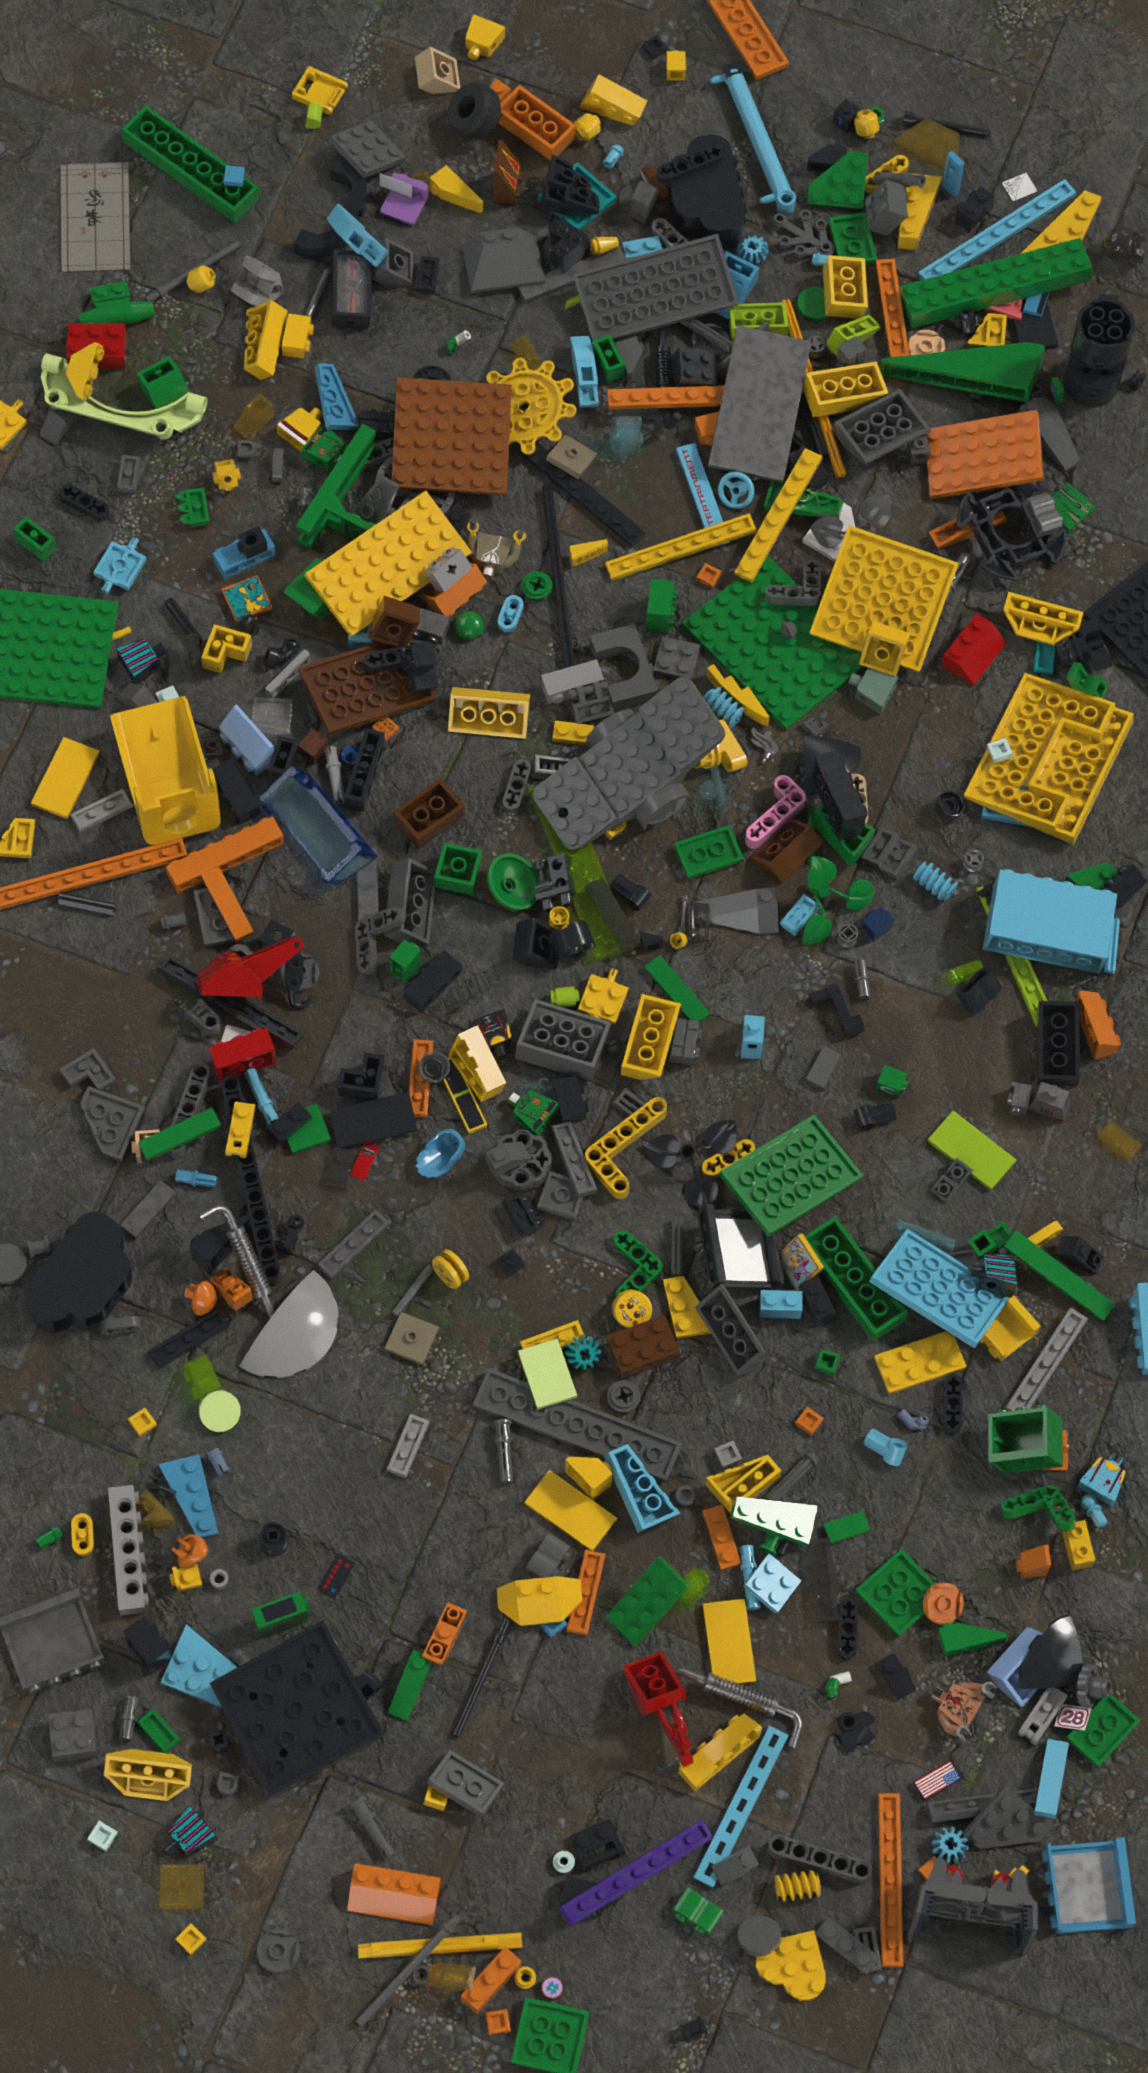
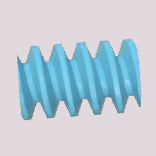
[703,687,744,729]
[913,861,958,902]

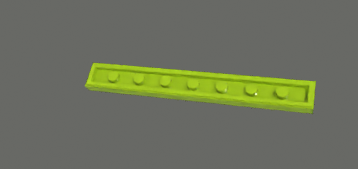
[976,886,1047,1028]

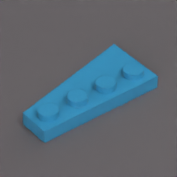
[315,363,360,430]
[158,1454,219,1539]

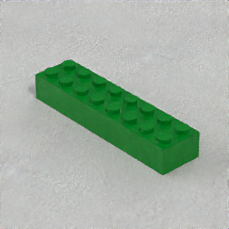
[121,105,260,223]

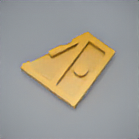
[967,313,1007,348]
[0,818,35,858]

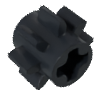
[956,310,980,333]
[235,613,261,636]

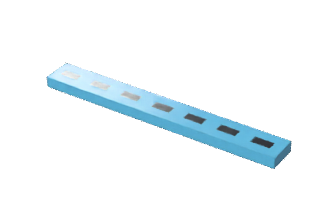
[694,1726,789,1889]

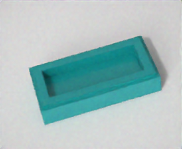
[1033,641,1056,676]

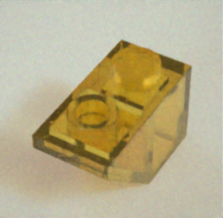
[234,393,274,440]

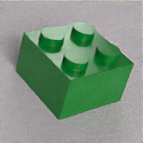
[645,579,678,634]
[434,842,483,896]

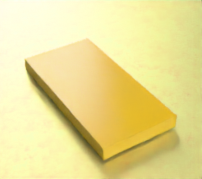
[31,737,100,819]
[524,1470,617,1551]
[702,1599,756,1685]

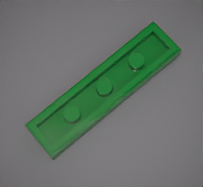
[644,955,710,1024]
[138,1108,221,1161]

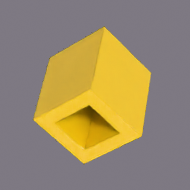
[666,50,686,81]

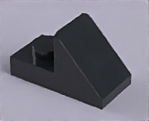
[875,1653,916,1701]

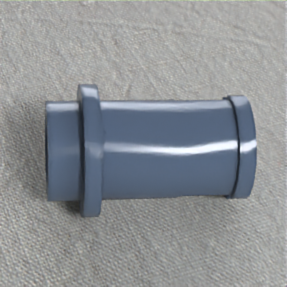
[207,1448,230,1476]

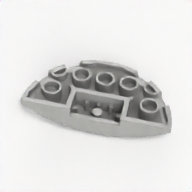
[239,1270,339,1378]

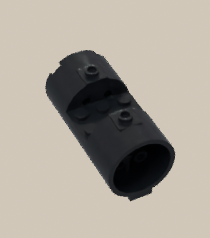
[1063,294,1135,407]

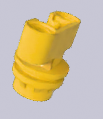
[694,719,747,772]

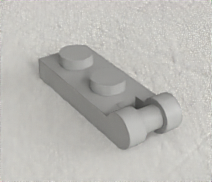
[1017,1687,1068,1746]

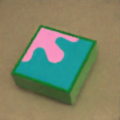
[1049,376,1064,403]

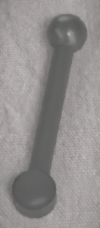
[678,895,689,934]

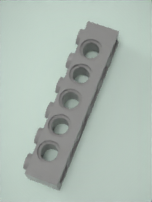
[108,1485,149,1616]

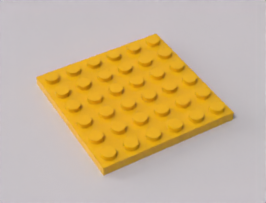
[809,525,959,673]

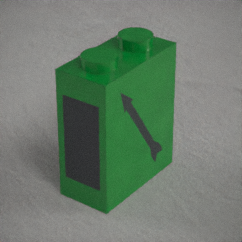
[251,1591,311,1639]

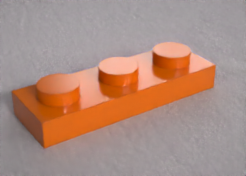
[702,1505,741,1571]

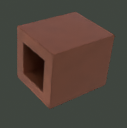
[298,729,329,764]

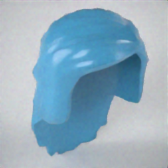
[416,1129,465,1178]

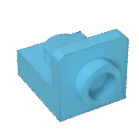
[348,624,376,649]

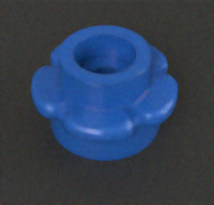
[341,746,359,764]

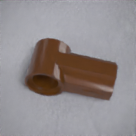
[639,165,669,201]

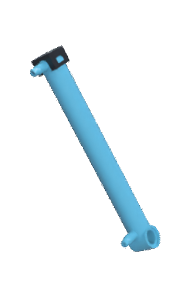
[710,62,796,215]

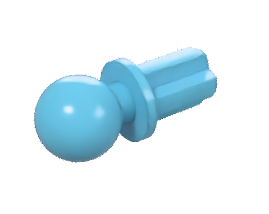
[1081,1494,1107,1528]

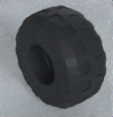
[448,82,501,140]

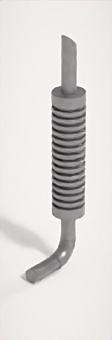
[197,1204,275,1319]
[675,1668,803,1749]

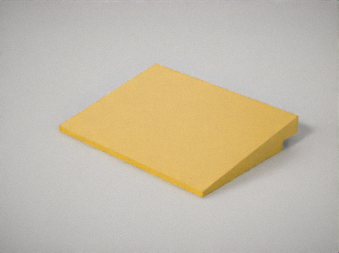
[964,673,1134,845]

